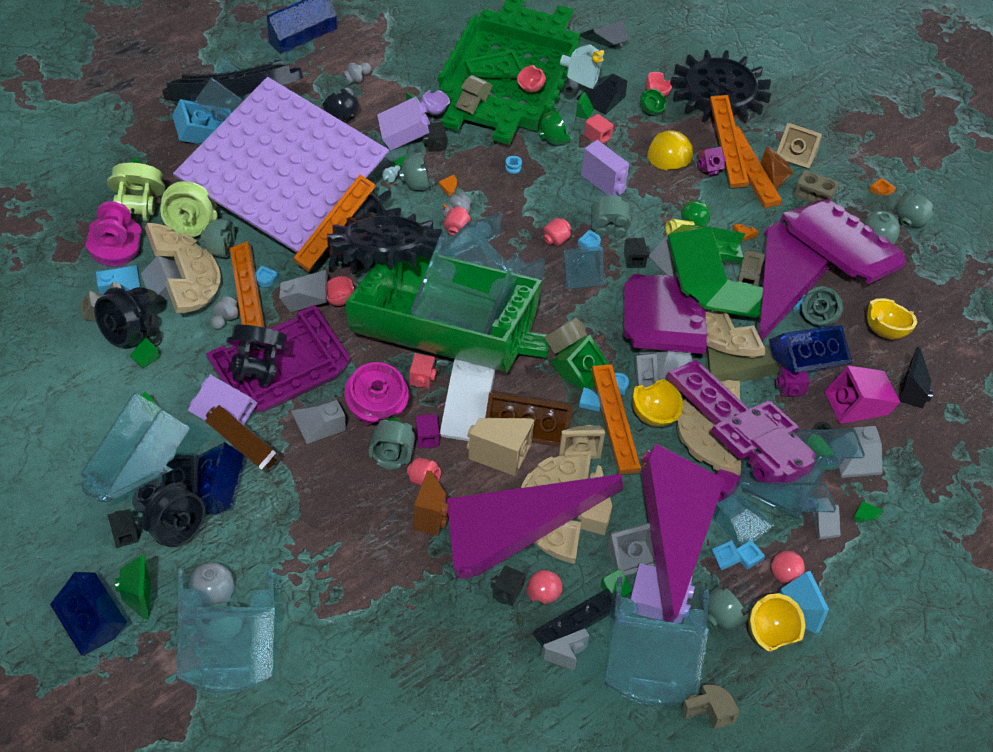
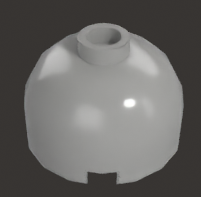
[188,562,235,607]

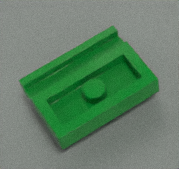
[518,332,549,358]

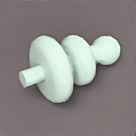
[382,165,401,183]

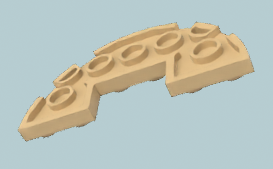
[145,223,220,313]
[705,309,765,358]
[677,380,741,476]
[521,451,592,564]

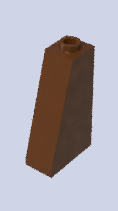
[205,405,280,473]

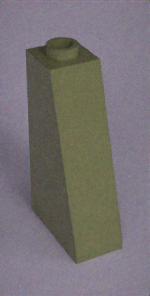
[705,345,785,382]

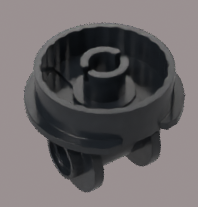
[94,287,159,347]
[226,324,289,388]
[132,479,205,547]

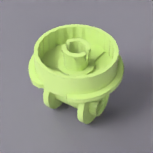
[107,163,165,222]
[160,181,218,237]

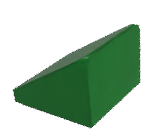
[576,92,593,119]
[130,338,159,369]
[601,569,632,601]

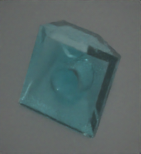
[564,246,605,289]
[712,494,774,547]

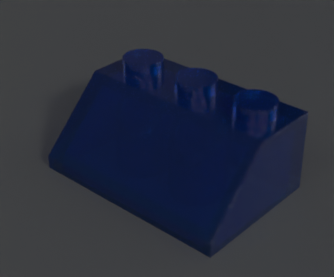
[197,442,244,515]
[50,572,127,656]

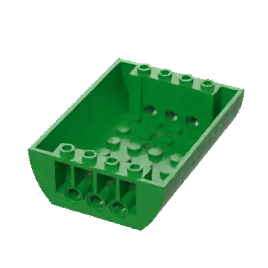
[346,254,542,372]

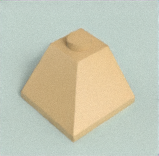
[558,425,605,459]

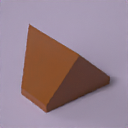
[761,147,793,190]

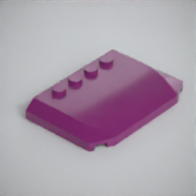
[780,199,906,284]
[624,274,707,354]
[206,305,350,412]

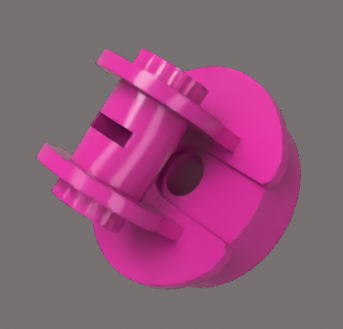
[85,201,142,266]
[344,362,408,426]

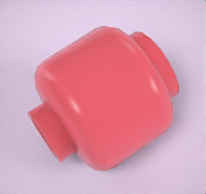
[443,207,471,236]
[543,218,571,246]
[407,457,441,486]

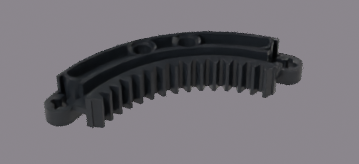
[162,60,303,101]

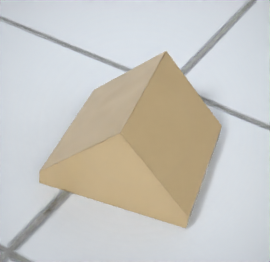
[777,123,822,169]

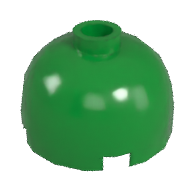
[538,108,571,146]

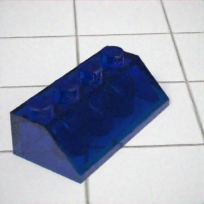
[267,0,337,54]
[768,324,853,373]

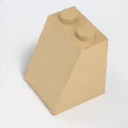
[467,418,534,476]

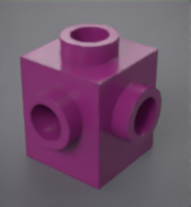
[698,147,726,175]
[776,367,810,396]

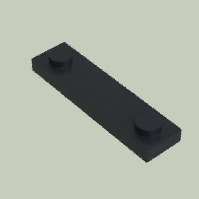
[533,588,621,647]

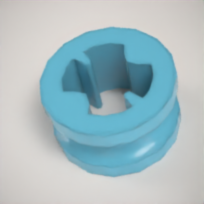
[505,156,522,174]

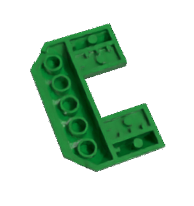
[667,225,763,318]

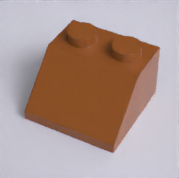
[414,470,449,536]

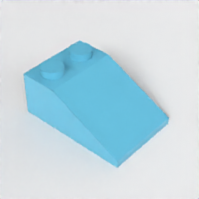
[172,99,232,144]

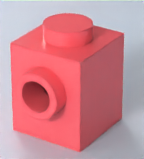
[584,114,613,144]
[409,353,437,388]

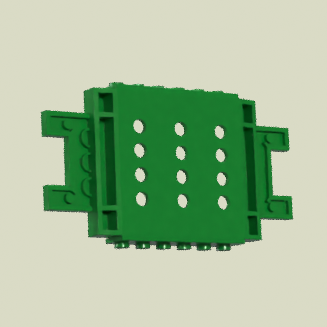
[437,0,580,145]

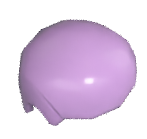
[421,90,450,115]

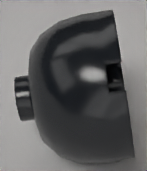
[322,88,359,123]

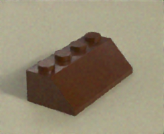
[485,390,573,446]

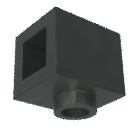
[422,122,447,152]
[623,238,650,268]
[107,509,140,548]
[491,565,525,606]

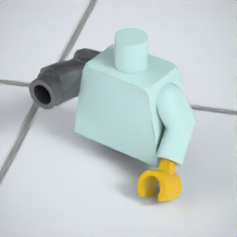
[560,44,604,95]

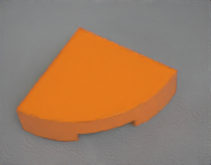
[438,175,457,197]
[869,178,896,195]
[732,224,759,242]

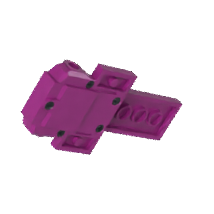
[666,360,816,487]

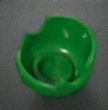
[640,89,667,115]
[681,200,710,226]

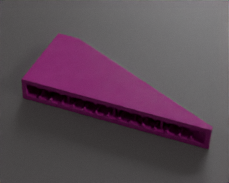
[757,221,832,341]
[641,444,725,626]
[447,474,623,579]

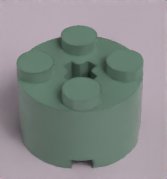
[591,195,630,237]
[368,419,415,469]

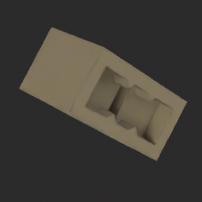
[794,170,839,203]

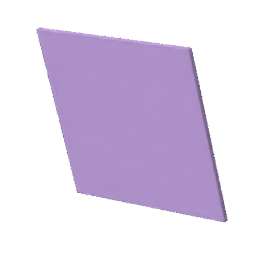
[173,77,389,253]

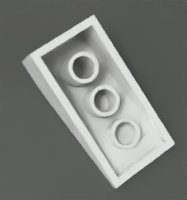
[440,359,495,441]

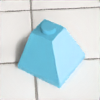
[96,265,140,294]
[780,571,829,633]

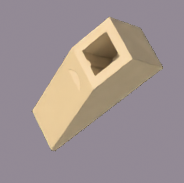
[577,465,612,536]

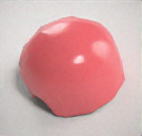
[517,65,546,93]
[645,72,672,97]
[326,276,355,306]
[771,551,805,584]
[526,570,563,605]

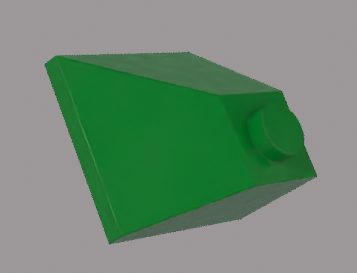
[551,334,610,390]
[115,555,151,619]

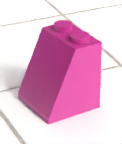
[824,366,900,424]

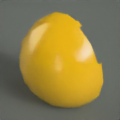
[647,130,693,171]
[867,298,917,340]
[632,379,684,427]
[748,593,806,651]

